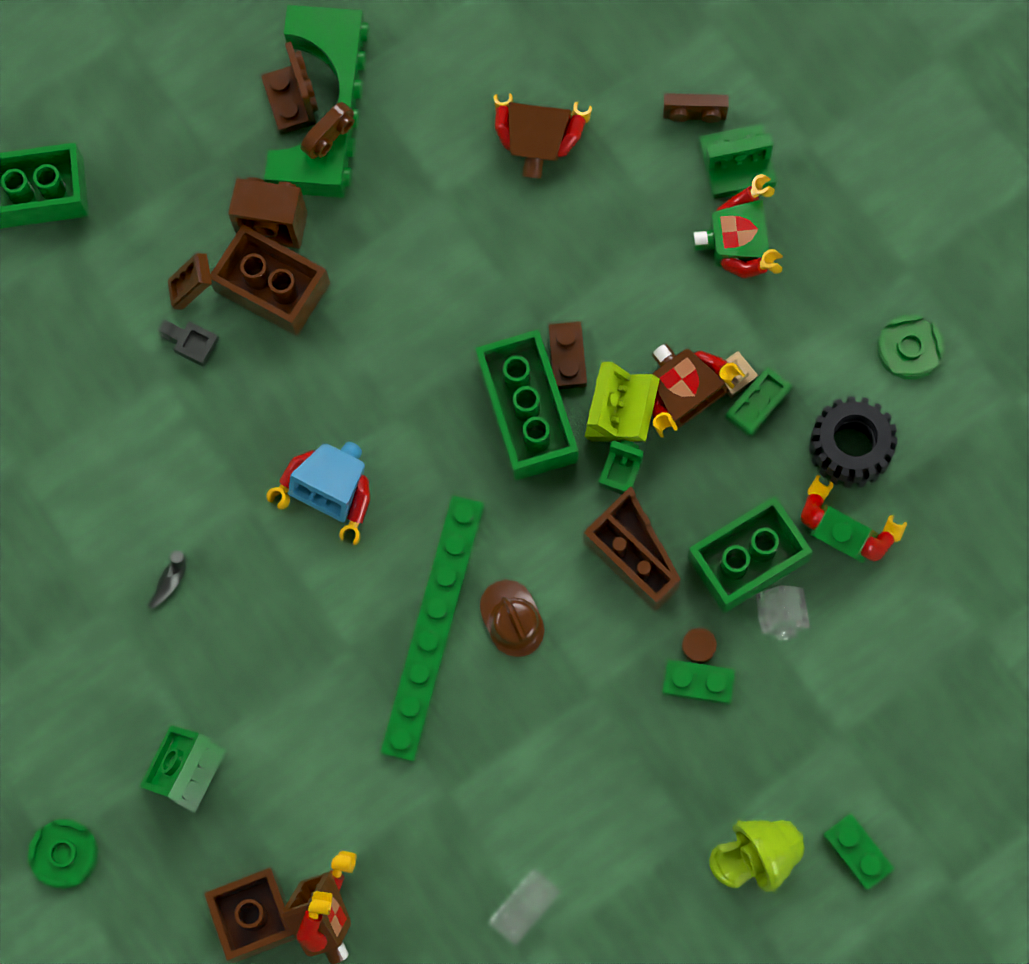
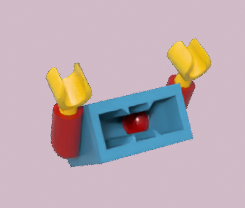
[266,442,370,546]

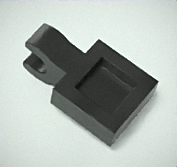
[158,320,219,367]

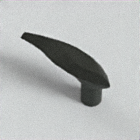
[147,550,186,609]

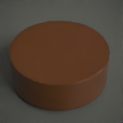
[682,628,717,664]

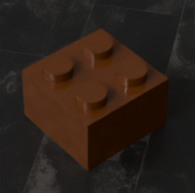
[228,177,308,249]
[204,867,296,964]

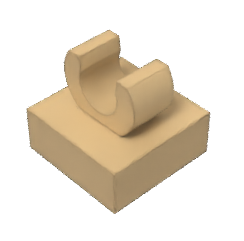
[726,351,758,399]

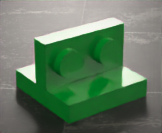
[699,124,777,199]
[139,725,226,813]

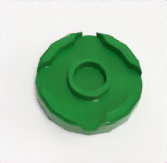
[877,315,944,380]
[27,819,99,889]

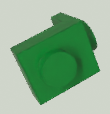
[598,440,644,494]

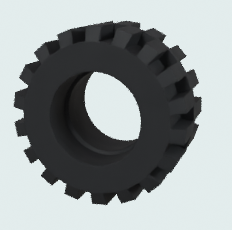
[809,396,898,488]

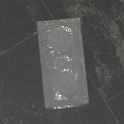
[488,868,561,947]

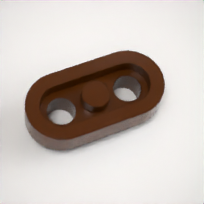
[300,102,355,159]

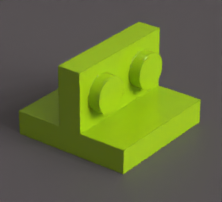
[584,362,660,442]

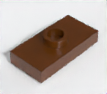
[167,253,212,310]

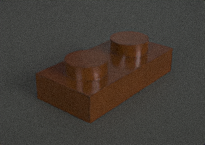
[663,93,729,123]
[548,321,587,390]

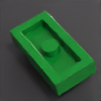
[662,659,735,705]
[822,813,895,891]

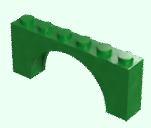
[264,5,370,198]

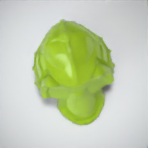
[709,820,804,892]

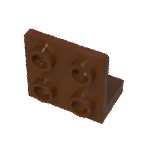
[261,42,319,135]

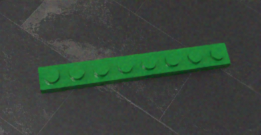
[380,495,485,763]

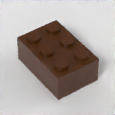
[210,224,331,337]

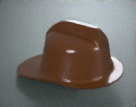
[480,579,545,657]

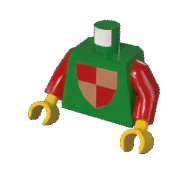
[693,174,783,279]
[801,475,907,564]

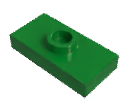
[725,366,793,438]

